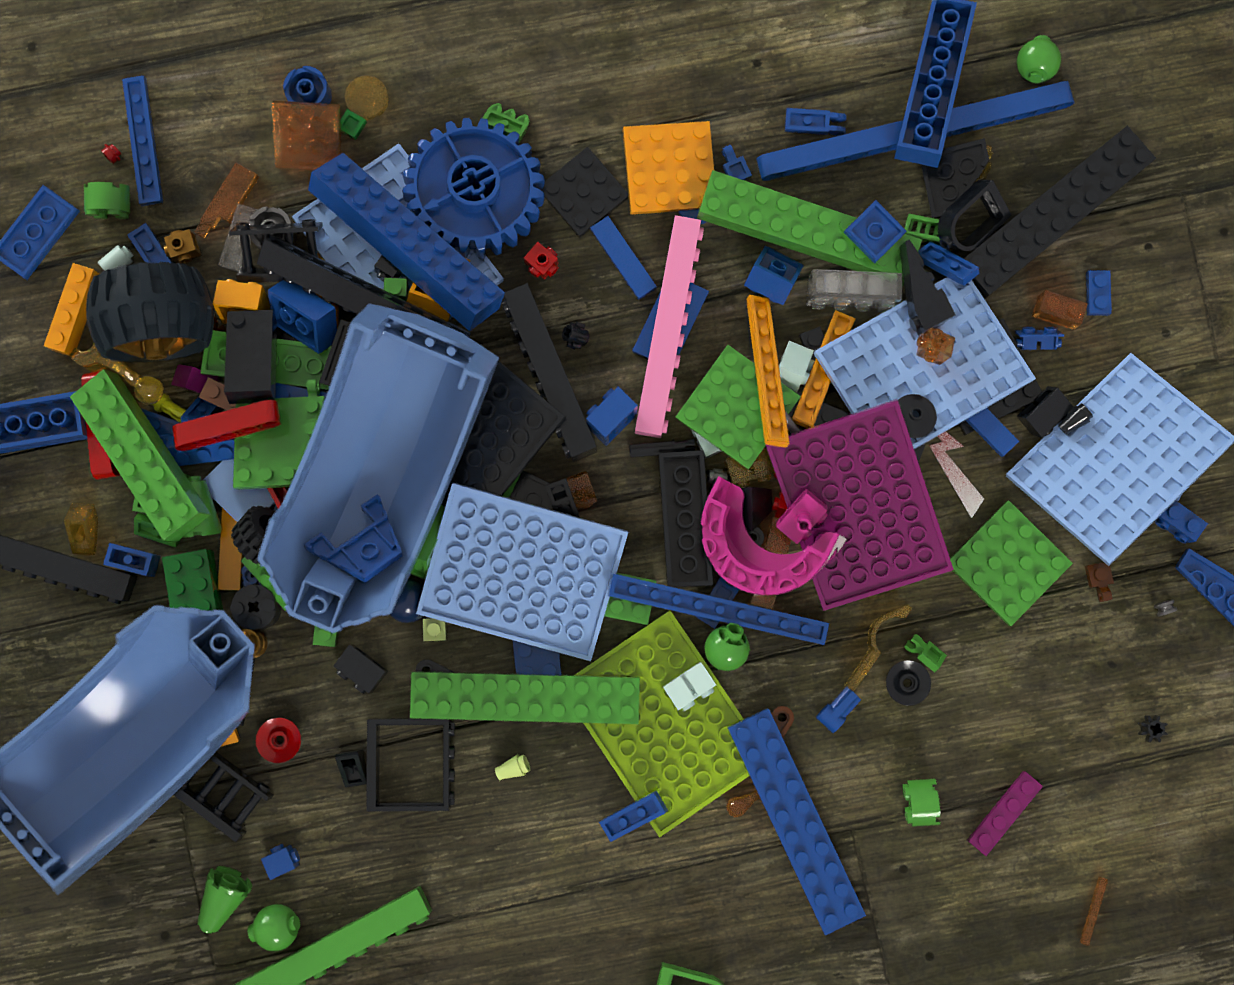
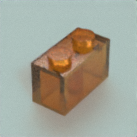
[1032,290,1088,330]

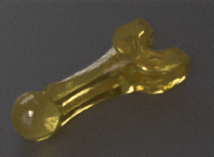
[69,344,164,404]

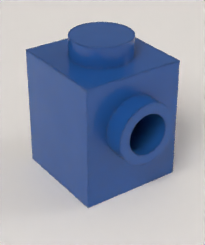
[261,844,300,880]

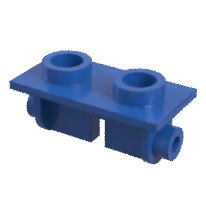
[1015,327,1064,350]

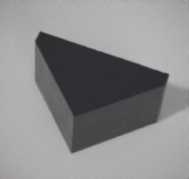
[335,749,367,787]

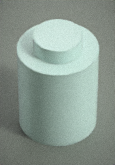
[98,245,134,271]

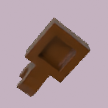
[1085,563,1114,602]

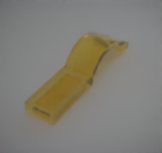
[844,605,912,691]

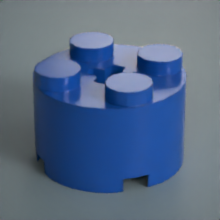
[283,66,332,118]

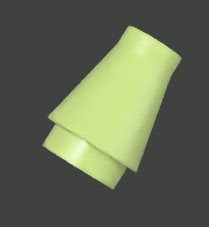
[495,754,530,780]

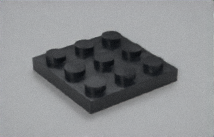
[540,146,629,238]

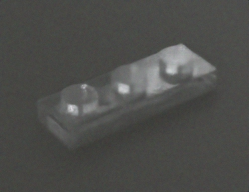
[218,204,258,272]

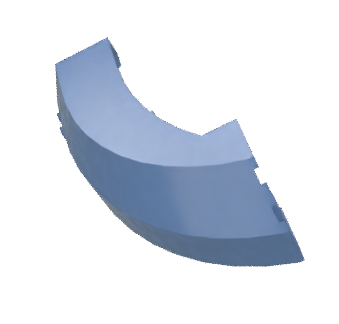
[258,304,499,633]
[0,605,254,895]

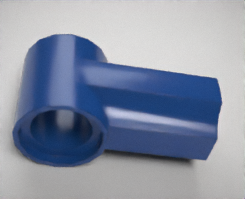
[816,687,861,733]

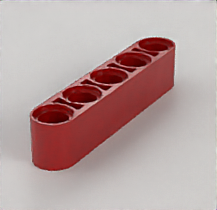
[81,371,120,480]
[172,400,281,451]

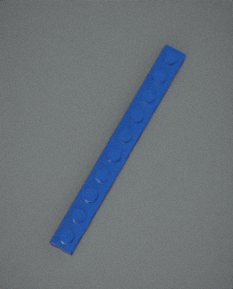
[607,574,829,645]

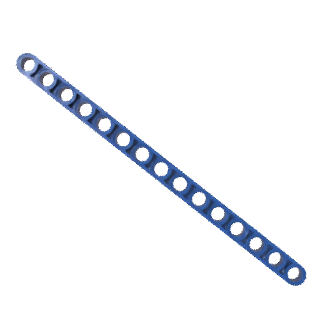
[756,81,1074,181]

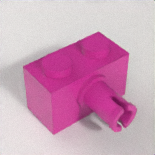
[776,488,828,544]

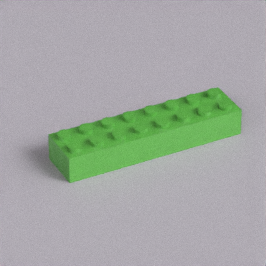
[70,369,211,542]

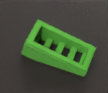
[904,213,940,245]

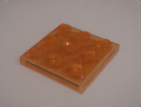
[272,100,341,170]

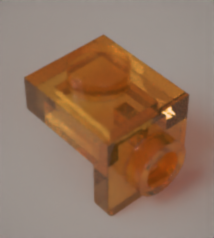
[566,471,598,508]

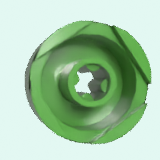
[84,182,130,219]
[902,778,940,827]

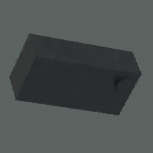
[224,310,277,404]

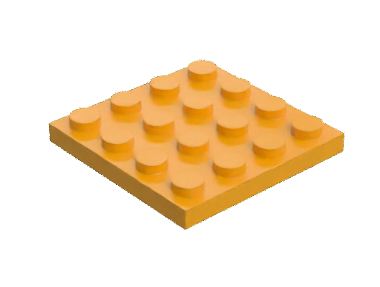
[623,121,714,215]

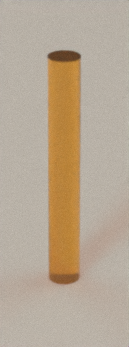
[1080,877,1108,946]

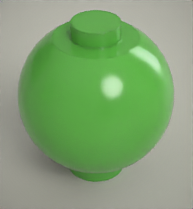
[1016,35,1061,83]
[705,623,750,671]
[248,904,300,951]

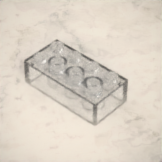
[807,269,902,312]

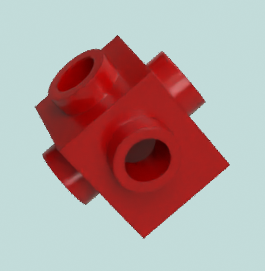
[524,242,559,280]

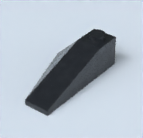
[899,239,955,336]

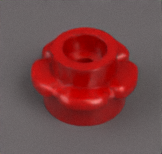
[101,144,121,164]

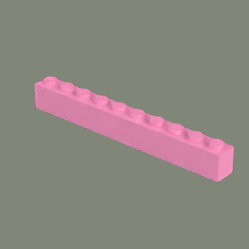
[635,215,704,438]

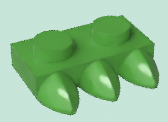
[483,103,529,143]

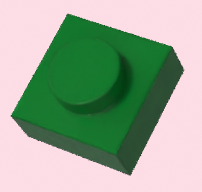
[336,109,367,140]

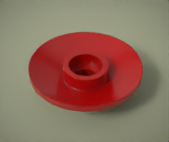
[256,718,301,763]

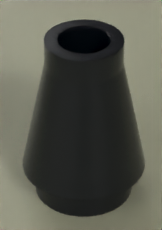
[1058,403,1093,435]

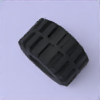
[231,506,276,567]

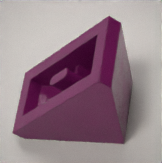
[171,364,220,394]

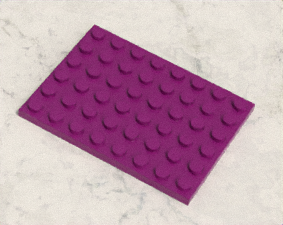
[766,399,954,611]

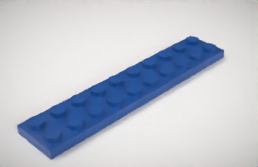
[727,708,866,936]

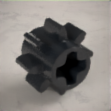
[562,322,589,350]
[1138,715,1168,743]

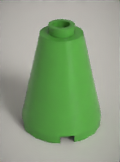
[184,476,222,537]
[197,866,252,934]

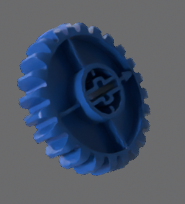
[402,118,545,259]

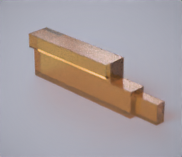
[194,163,259,239]

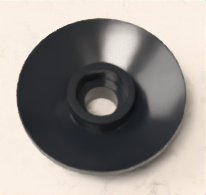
[898,394,937,438]
[886,660,931,706]

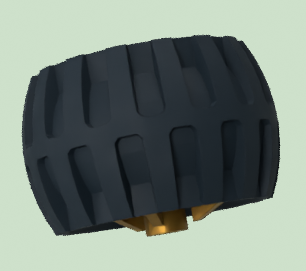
[86,262,214,363]

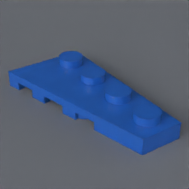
[1175,548,1234,626]

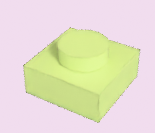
[423,618,447,641]

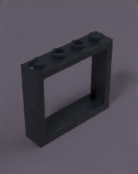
[366,718,455,812]

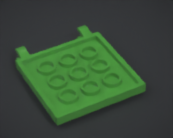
[233,380,326,490]

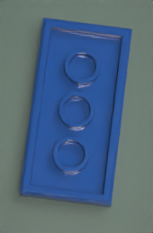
[0,185,80,280]
[632,283,709,359]

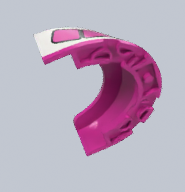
[701,476,846,595]

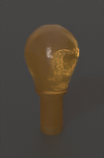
[726,790,760,817]

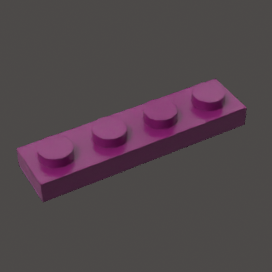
[967,771,1043,856]

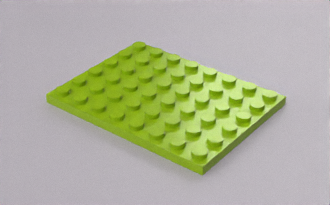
[575,610,750,838]

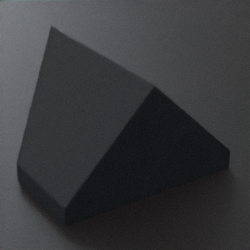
[741,487,772,531]

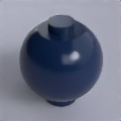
[389,578,424,623]

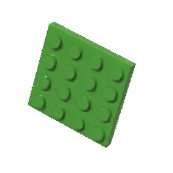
[675,345,801,470]
[950,500,1073,626]

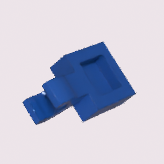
[722,145,752,180]

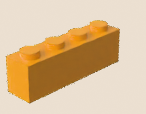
[44,263,100,357]

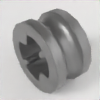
[1154,599,1177,616]

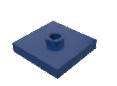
[844,200,907,264]

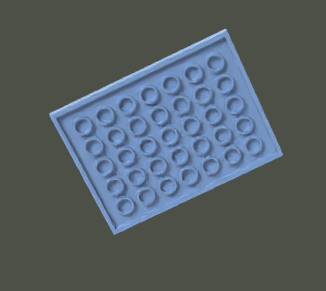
[416,482,628,661]

